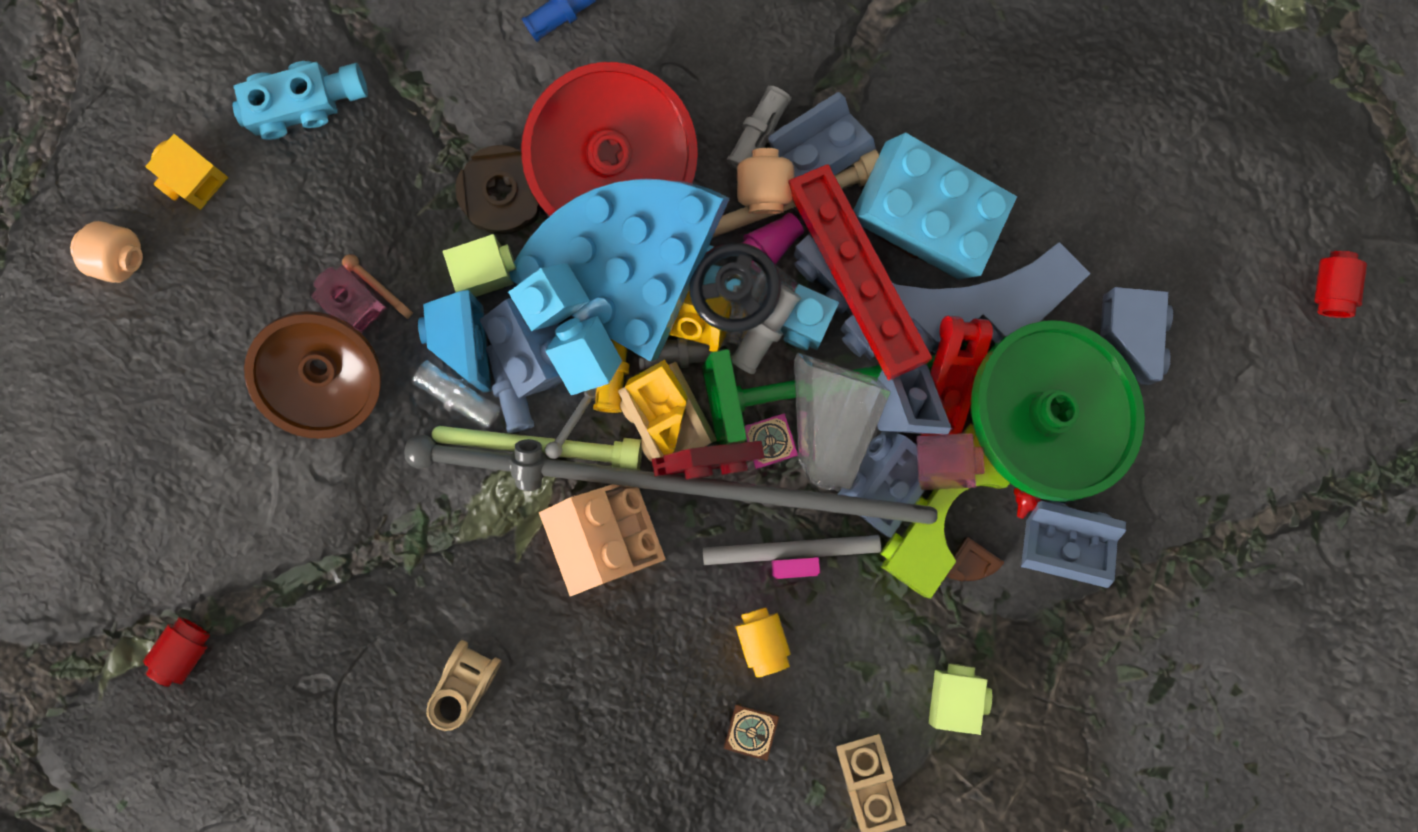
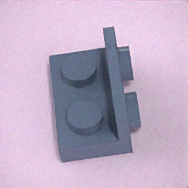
[768,92,876,178]
[837,431,941,538]

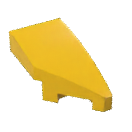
[625,359,688,455]

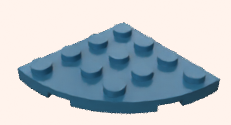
[509,179,730,362]

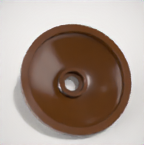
[244,311,382,439]

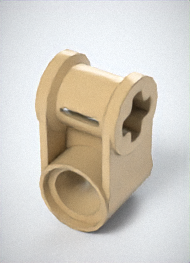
[426,640,502,731]

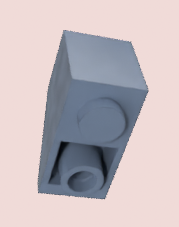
[1100,287,1173,385]

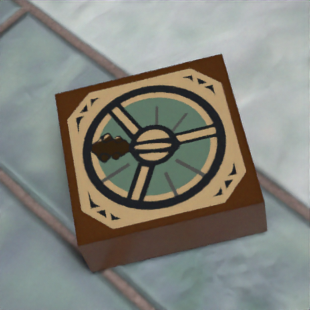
[724,703,779,761]

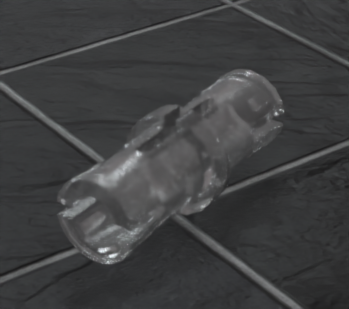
[412,360,501,431]

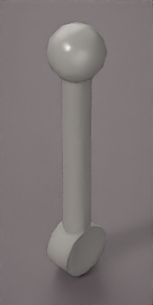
[545,388,596,459]

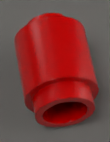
[1314,251,1367,318]
[143,617,210,687]

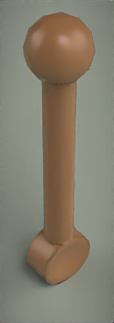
[342,254,413,319]

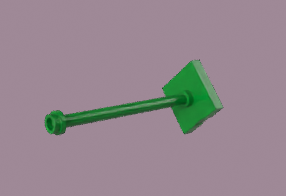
[701,341,968,445]

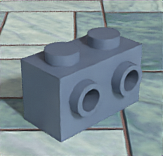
[479,298,563,398]

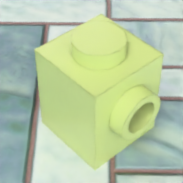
[443,234,516,297]
[928,664,992,735]

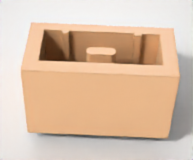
[539,484,666,596]

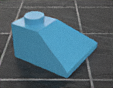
[418,290,492,392]

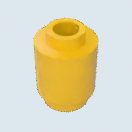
[735,607,791,677]

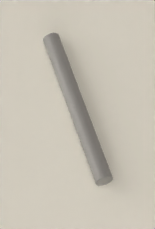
[703,535,881,565]

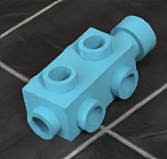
[232,61,368,140]

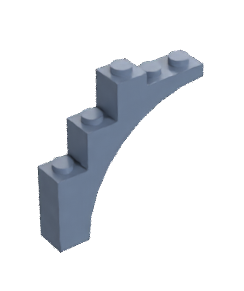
[793,235,1090,360]

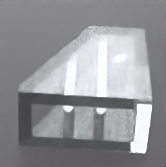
[794,353,891,490]

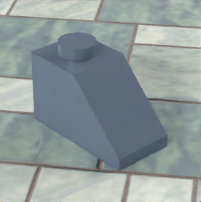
[868,365,951,434]

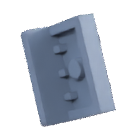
[1021,501,1126,588]

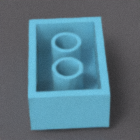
[853,133,1017,280]

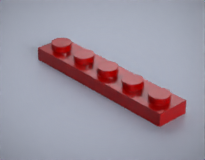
[788,164,932,381]

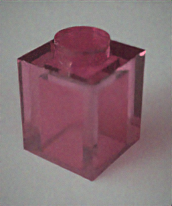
[917,433,985,490]

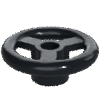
[689,242,781,332]

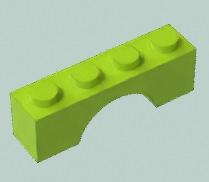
[881,424,1009,599]

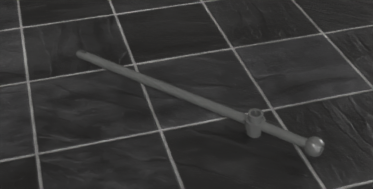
[405,434,938,524]

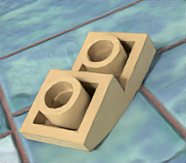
[836,734,906,832]

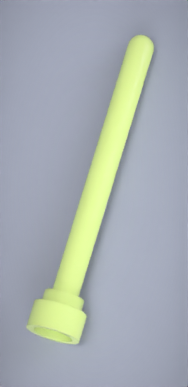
[432,426,642,470]

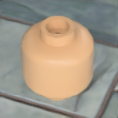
[737,148,794,215]
[70,221,143,283]

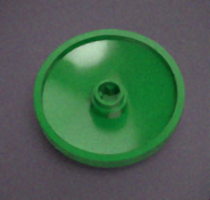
[971,320,1145,501]

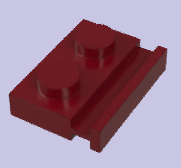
[652,441,765,480]

